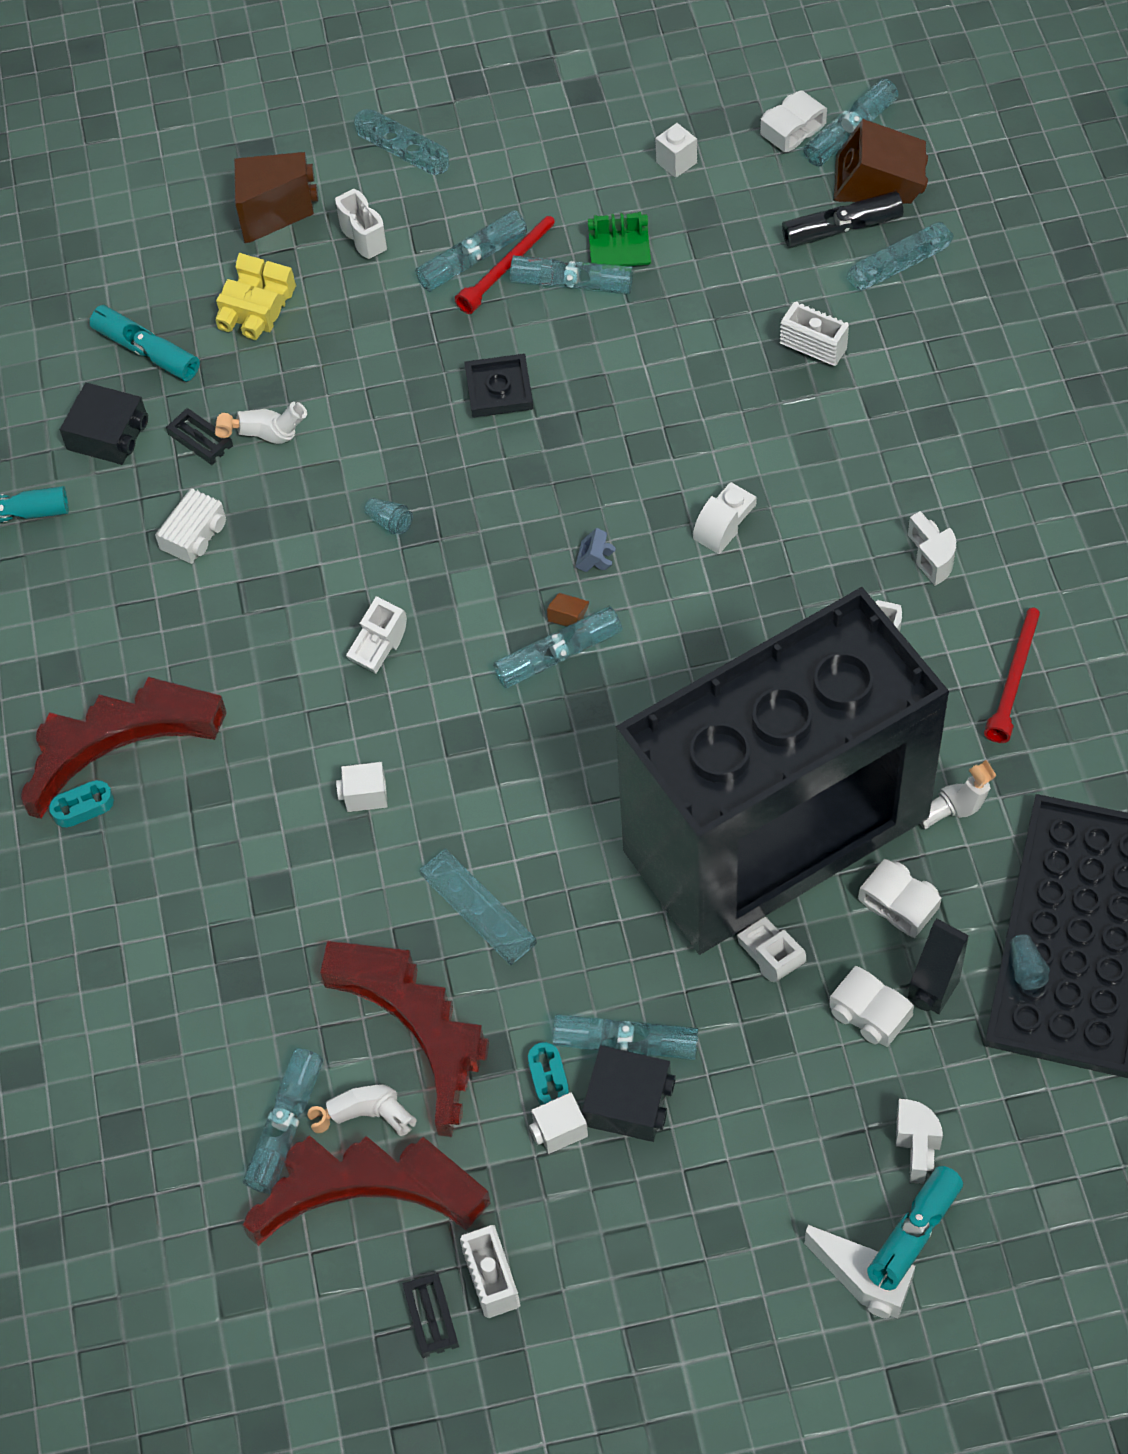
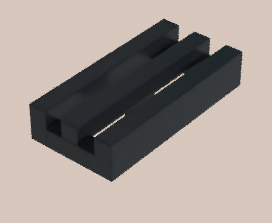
[166,408,233,465]
[402,1273,459,1358]

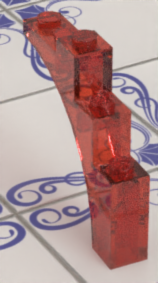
[21,677,227,819]
[320,941,489,1137]
[242,1135,491,1246]

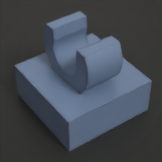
[575,528,616,572]

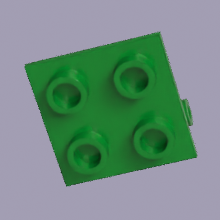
[588,211,651,269]

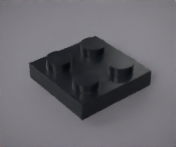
[464,353,534,418]

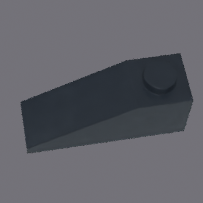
[908,918,969,1014]

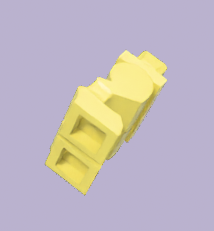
[215,253,296,340]

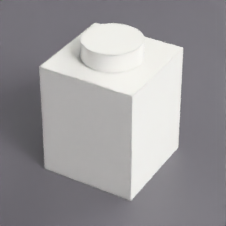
[655,123,697,178]
[336,762,388,812]
[529,1092,588,1154]

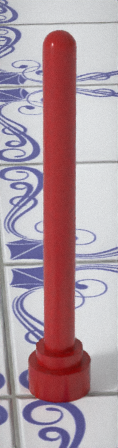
[455,216,555,314]
[984,607,1040,743]

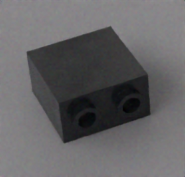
[59,382,148,465]
[582,1045,676,1142]

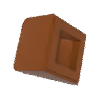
[547,593,589,630]

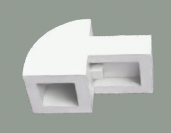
[693,482,757,554]
[908,511,956,586]
[346,596,407,674]
[737,917,806,982]
[896,1099,943,1184]

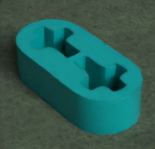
[49,780,114,828]
[528,1042,569,1106]

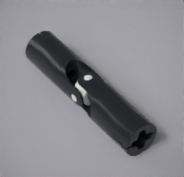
[782,191,904,248]

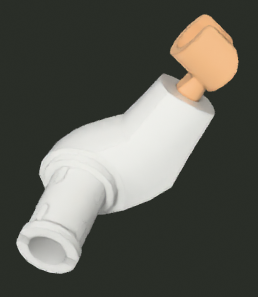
[215,402,307,444]
[920,760,996,830]
[307,1085,417,1136]

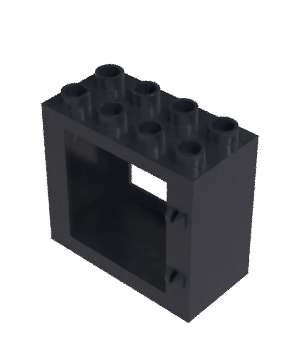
[616,587,949,955]

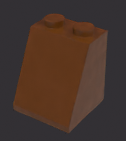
[834,119,928,204]
[234,152,318,243]

